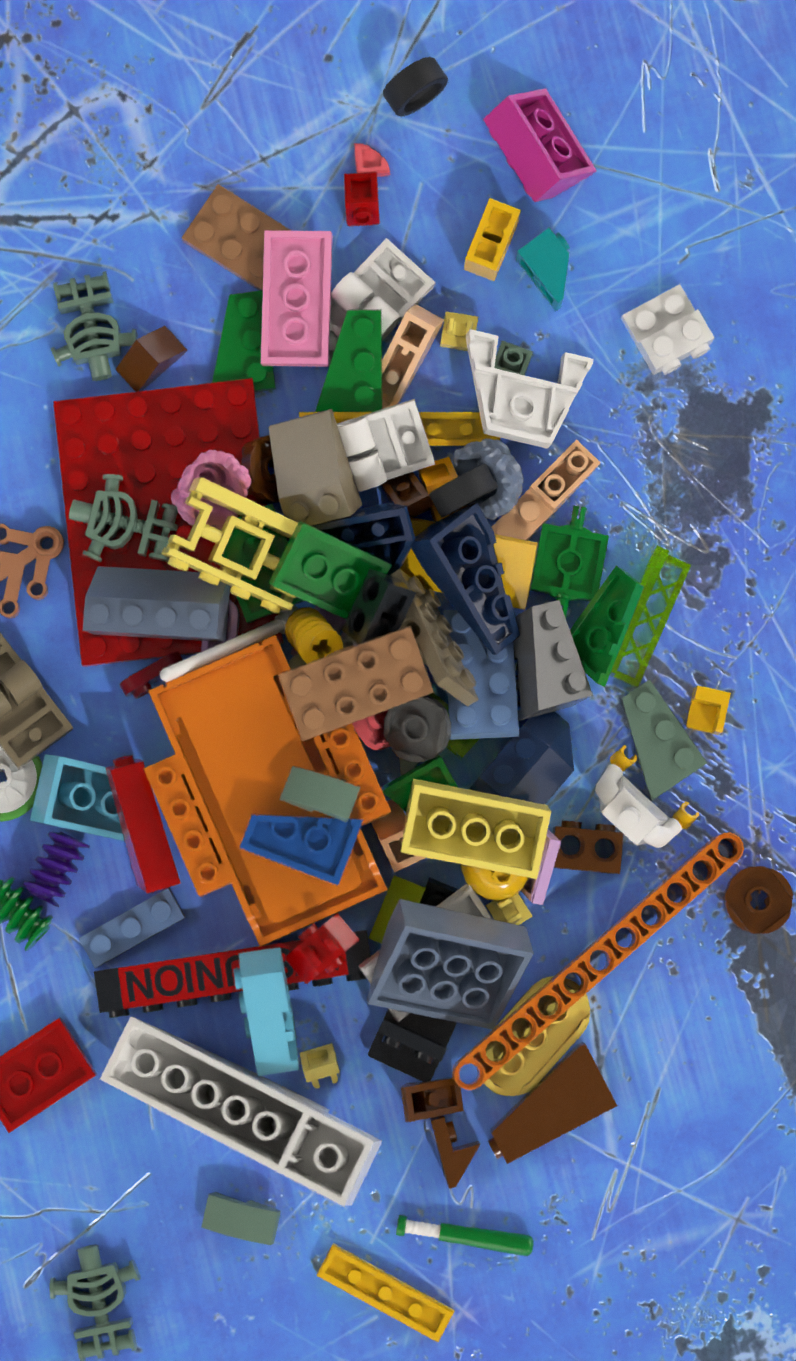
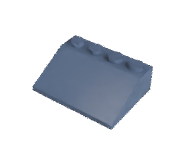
[367,899,534,1030]

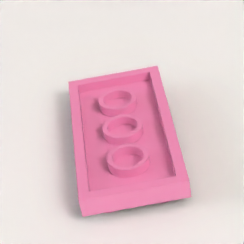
[261,230,333,367]

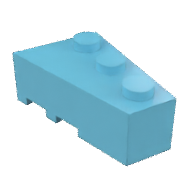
[234,947,299,1076]

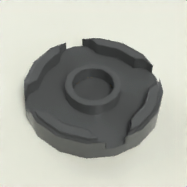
[383,695,451,762]

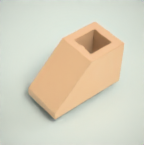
[371,799,425,873]

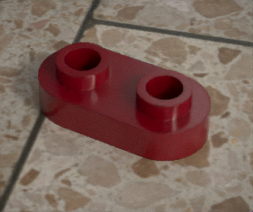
[119,651,183,699]

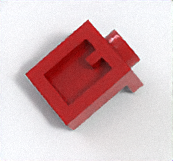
[344,172,380,226]

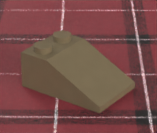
[268,409,362,526]

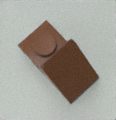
[381,472,433,518]
[401,1077,464,1122]
[431,1115,480,1189]

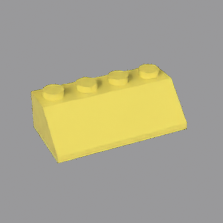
[401,779,552,879]

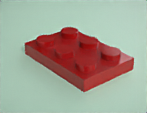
[0,1017,97,1133]

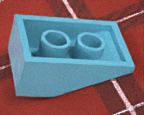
[30,754,125,841]

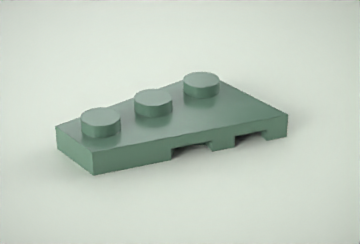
[621,679,707,801]

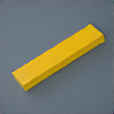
[316,1243,454,1342]

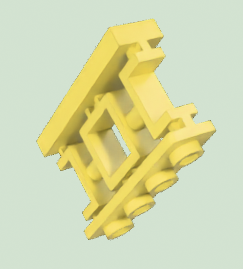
[161,477,298,614]

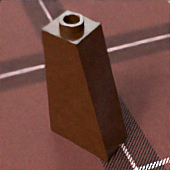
[488,1042,617,1164]

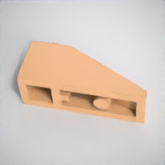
[382,304,444,409]

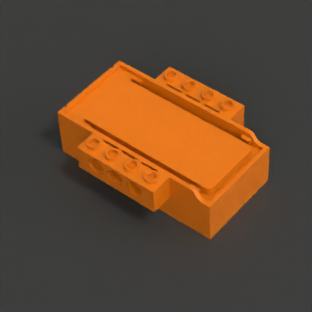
[144,635,391,946]

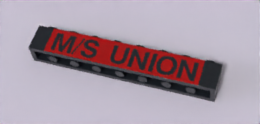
[94,930,371,1018]

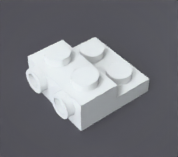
[621,284,714,375]

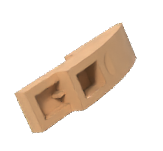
[492,439,601,541]

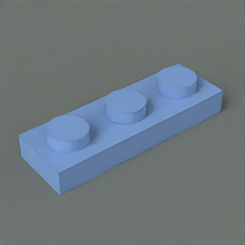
[79,888,186,968]

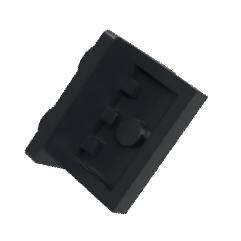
[368,1010,457,1082]

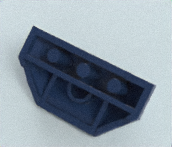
[286,503,416,575]
[468,711,574,804]

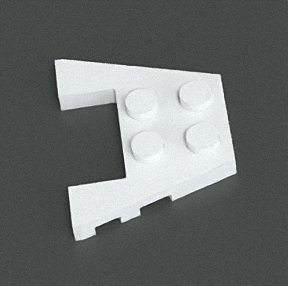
[466,329,593,449]

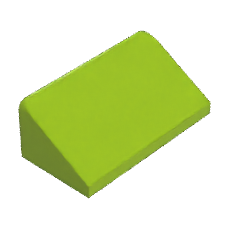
[369,875,425,944]

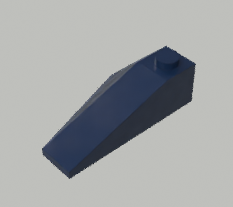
[411,503,520,655]

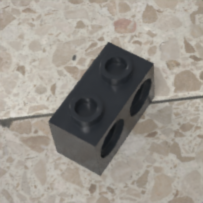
[342,569,417,644]

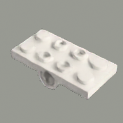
[329,238,435,366]
[337,399,435,492]

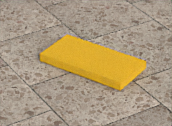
[401,517,538,610]

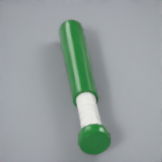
[396,1215,534,1256]

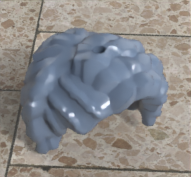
[453,439,524,520]

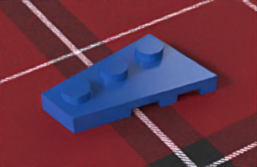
[239,815,363,885]

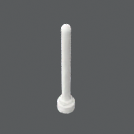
[160,605,299,682]

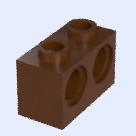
[553,820,624,874]

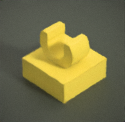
[440,312,478,351]
[485,893,533,925]
[300,1043,340,1089]

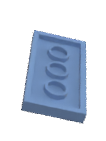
[443,610,519,740]

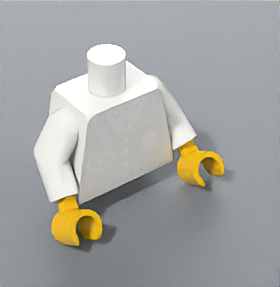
[595,745,699,848]

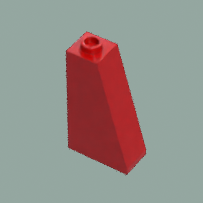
[106,755,181,893]

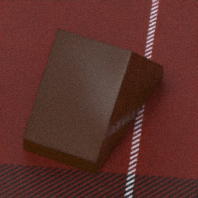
[115,326,187,392]

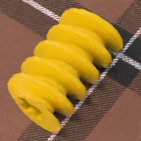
[285,607,343,664]

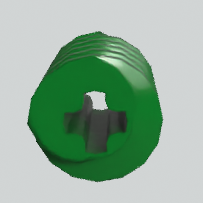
[0,876,53,951]

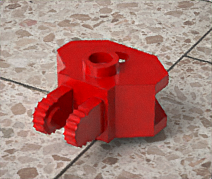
[284,913,360,984]

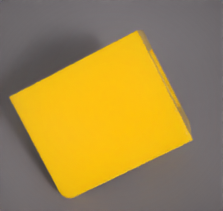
[686,685,731,735]

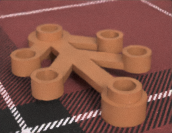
[0,523,64,619]

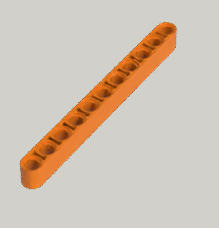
[452,832,744,1090]

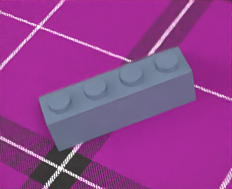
[83,566,230,642]

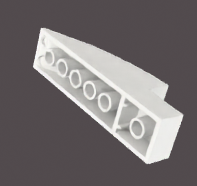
[100,1016,382,1207]

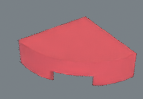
[354,143,390,177]

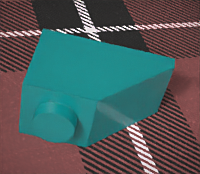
[516,228,570,311]

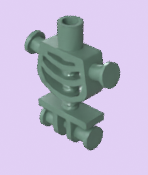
[51,271,137,381]
[69,474,178,562]
[50,1244,141,1361]

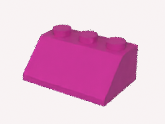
[483,88,597,202]

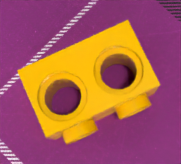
[464,198,521,282]

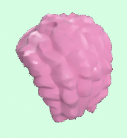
[171,450,251,530]

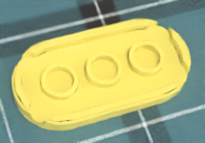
[484,976,590,1096]

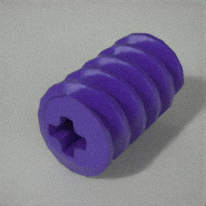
[23,831,90,907]

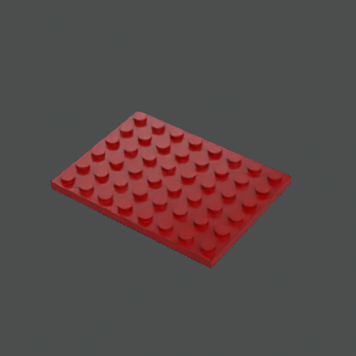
[53,378,284,667]

